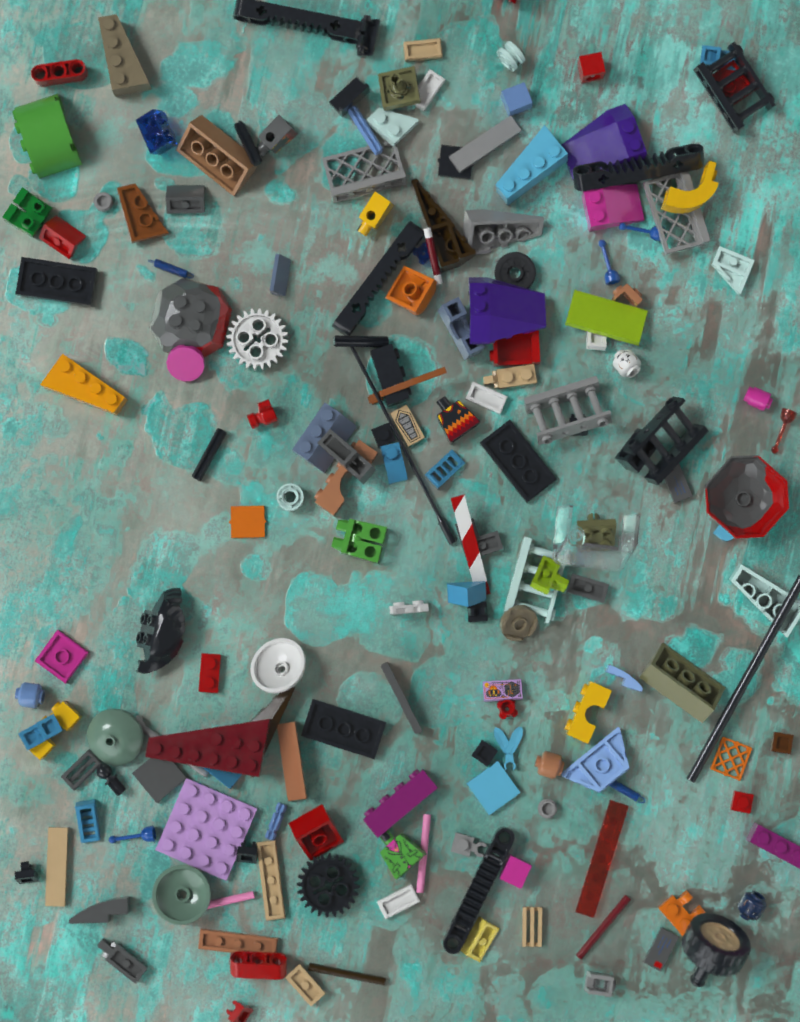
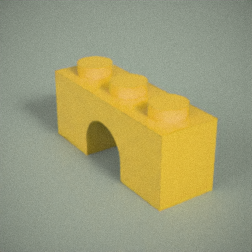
[564,681,612,744]
[23,701,83,760]

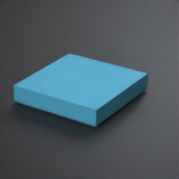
[466,761,520,815]

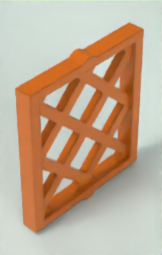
[710,736,752,781]

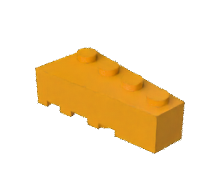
[40,354,128,416]

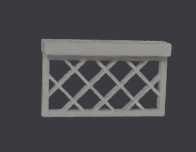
[322,141,407,203]
[643,171,711,255]

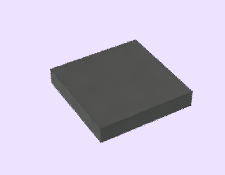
[132,758,187,803]

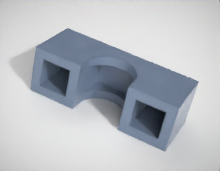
[438,297,486,360]

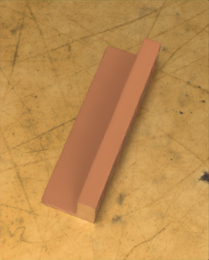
[277,721,307,801]

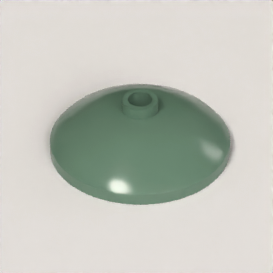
[87,708,144,766]
[152,865,211,925]

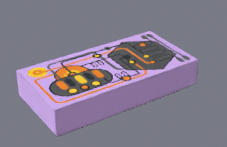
[483,679,523,702]

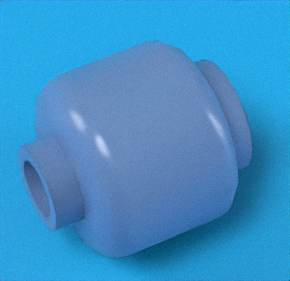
[15,682,45,709]

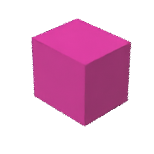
[499,854,532,889]

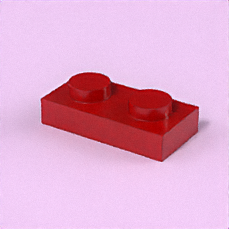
[198,653,221,693]

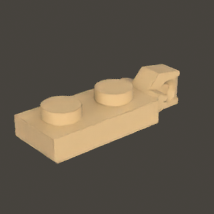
[483,364,537,389]

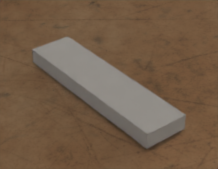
[449,115,522,173]

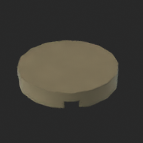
[500,605,538,641]

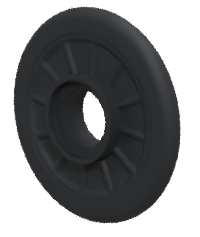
[494,252,536,289]

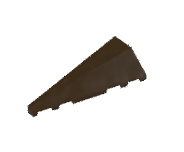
[411,179,476,273]
[249,686,295,777]

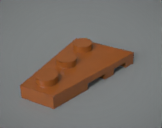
[117,184,169,243]

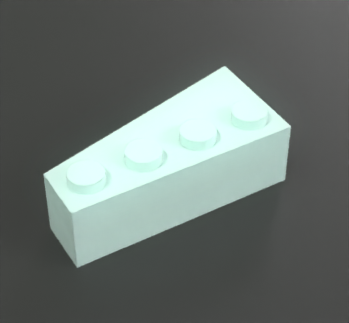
[729,563,800,638]

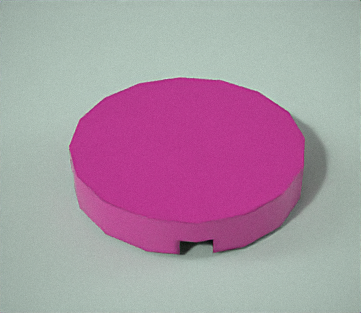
[166,345,205,381]

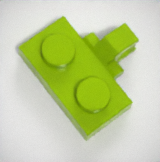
[530,555,570,595]

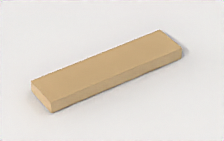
[45,827,69,907]
[256,840,286,921]

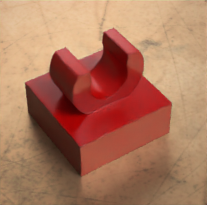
[226,1001,253,1022]

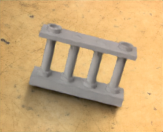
[524,376,612,445]

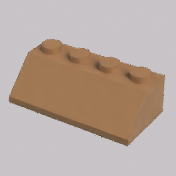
[176,115,257,196]

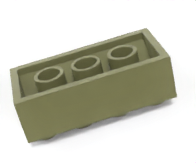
[639,643,726,723]

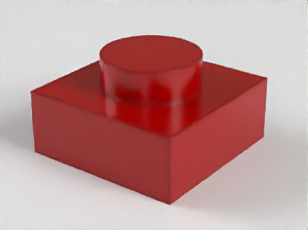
[730,791,754,814]

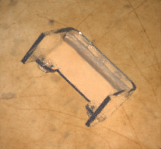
[552,505,640,572]

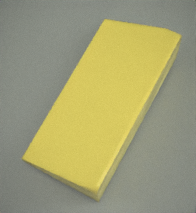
[460,917,500,962]

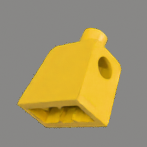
[357,192,394,236]

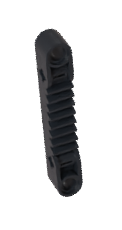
[233,0,363,45]
[573,144,704,191]
[332,221,425,336]
[443,826,515,954]

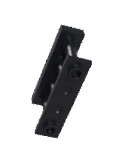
[693,41,775,133]
[623,396,709,485]

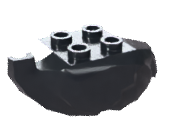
[136,588,185,674]

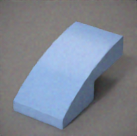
[605,665,643,692]

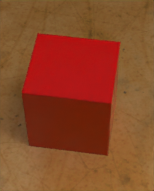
[577,52,606,83]

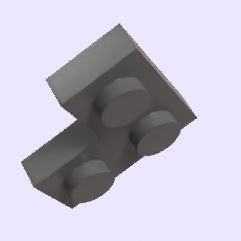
[455,518,503,560]

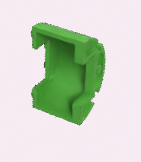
[12,93,82,179]

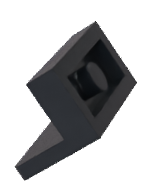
[329,77,370,117]

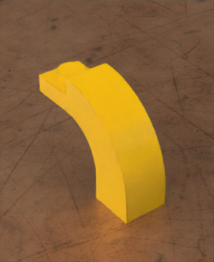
[661,160,719,214]

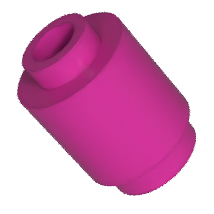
[743,386,773,411]

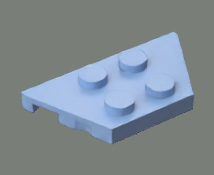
[561,727,630,793]

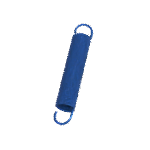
[148,259,194,278]
[609,780,645,803]

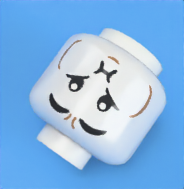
[613,349,641,378]

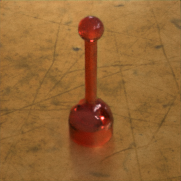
[771,408,797,454]

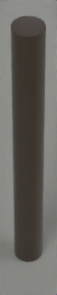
[308,963,386,986]

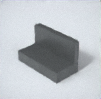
[165,185,205,214]

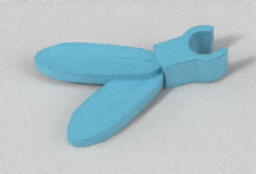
[494,727,523,770]

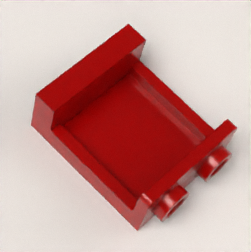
[489,330,540,367]

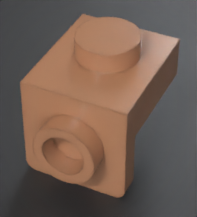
[612,284,643,307]

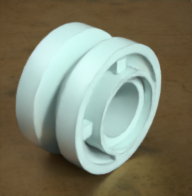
[497,41,526,72]
[277,483,304,511]

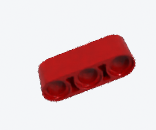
[31,59,88,87]
[230,951,287,980]

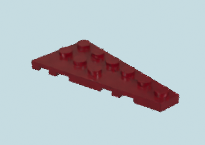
[145,719,271,777]

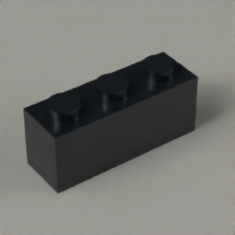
[370,344,412,407]

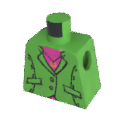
[379,830,427,879]

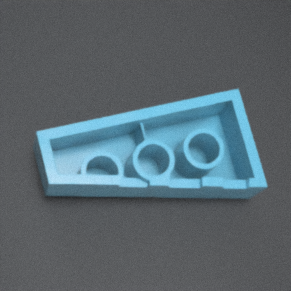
[495,125,568,206]

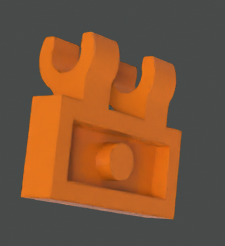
[658,890,706,936]

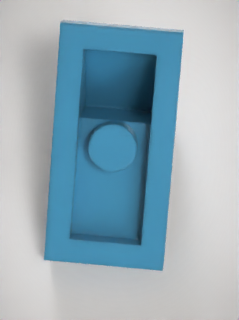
[380,442,408,484]

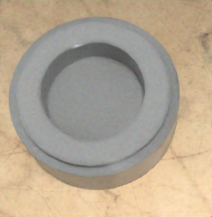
[93,192,113,212]

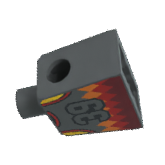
[256,115,298,157]

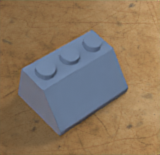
[292,403,357,474]

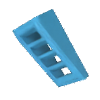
[425,450,465,489]
[75,799,101,843]

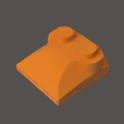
[385,266,437,315]

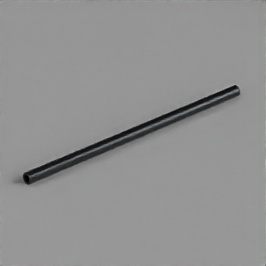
[686,575,800,783]

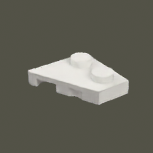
[390,600,429,615]

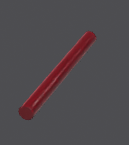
[576,895,631,960]

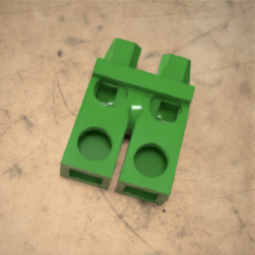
[331,519,388,564]

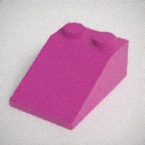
[581,184,645,232]

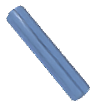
[348,106,383,155]

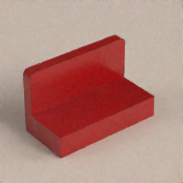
[39,215,86,259]

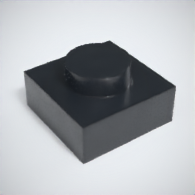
[371,423,396,448]
[471,740,498,767]

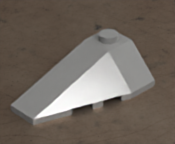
[463,209,544,254]

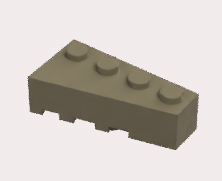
[98,14,152,97]

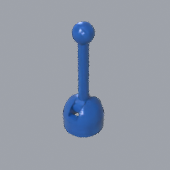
[619,223,665,242]
[598,240,621,285]
[109,826,156,844]

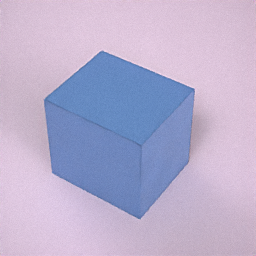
[501,82,533,116]

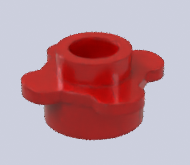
[497,700,518,720]

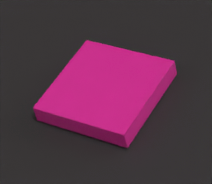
[35,630,89,684]

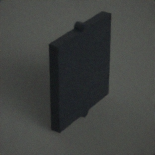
[438,145,474,180]

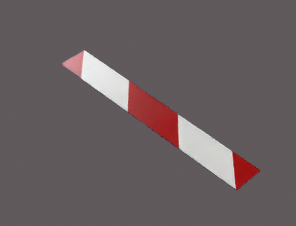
[451,494,491,595]

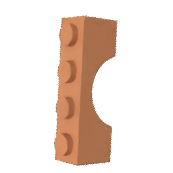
[314,440,378,517]

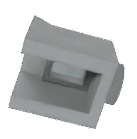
[584,971,616,997]

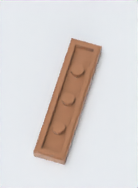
[198,928,278,953]

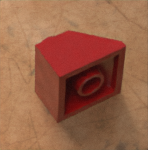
[288,804,344,861]

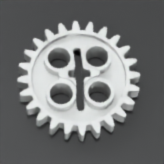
[226,308,288,371]

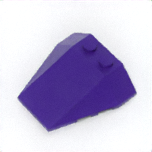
[561,104,647,181]
[468,277,546,344]

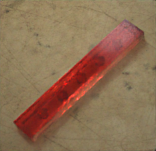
[575,800,629,918]

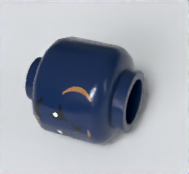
[737,891,767,921]

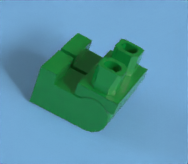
[2,187,52,238]

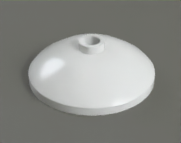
[250,638,306,693]

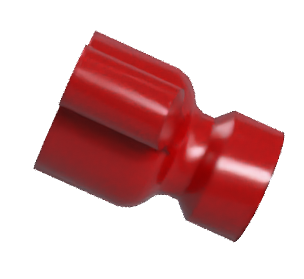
[247,399,278,429]

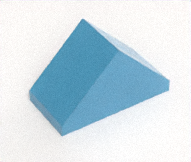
[447,581,486,607]

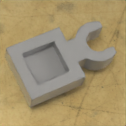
[451,832,487,857]

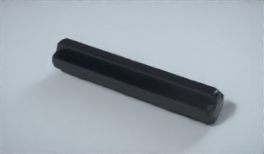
[234,121,262,167]
[333,335,389,347]
[192,428,226,481]

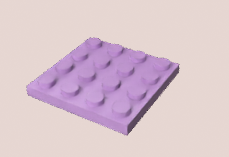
[155,778,258,881]

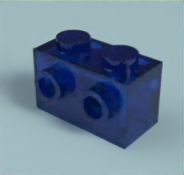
[136,109,177,155]

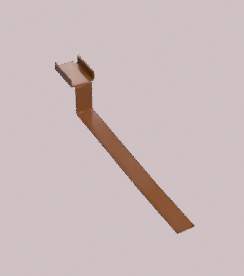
[368,367,447,405]

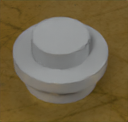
[538,799,557,818]

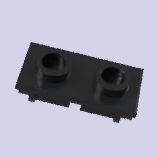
[356,15,380,56]

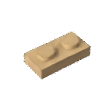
[285,963,326,1006]

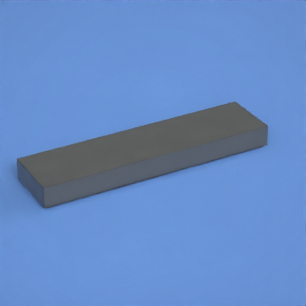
[381,662,422,734]

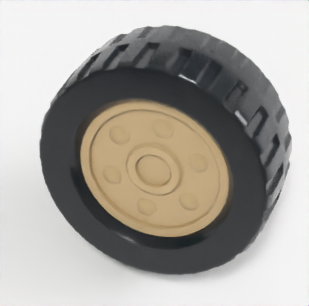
[682,913,751,987]

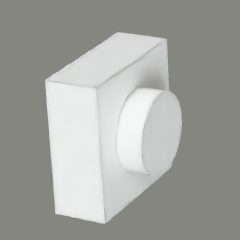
[586,331,606,351]

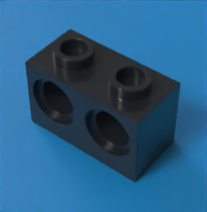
[615,428,656,473]

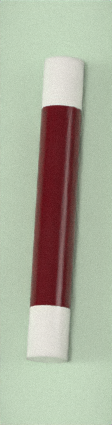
[423,227,443,285]

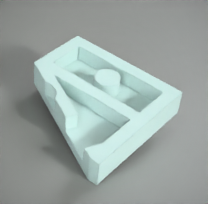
[366,108,419,147]
[711,246,755,295]

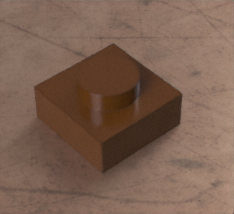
[770,732,794,754]

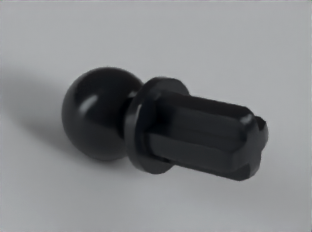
[96,764,126,796]

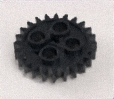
[297,853,360,918]

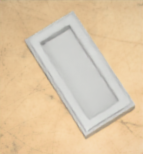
[415,69,445,111]
[465,382,508,414]
[377,884,420,920]

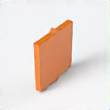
[229,506,267,538]

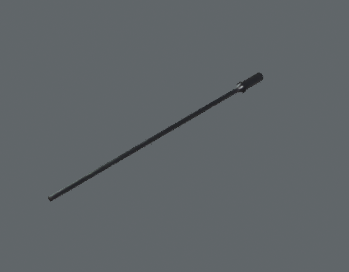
[350,347,456,545]

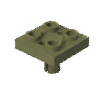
[378,66,421,111]
[575,513,616,551]

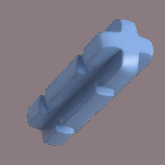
[265,803,287,841]

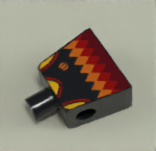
[436,396,480,445]

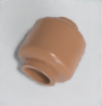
[534,751,565,779]

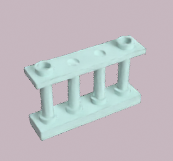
[503,537,571,624]

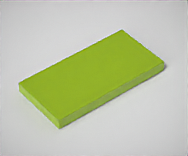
[565,290,648,346]

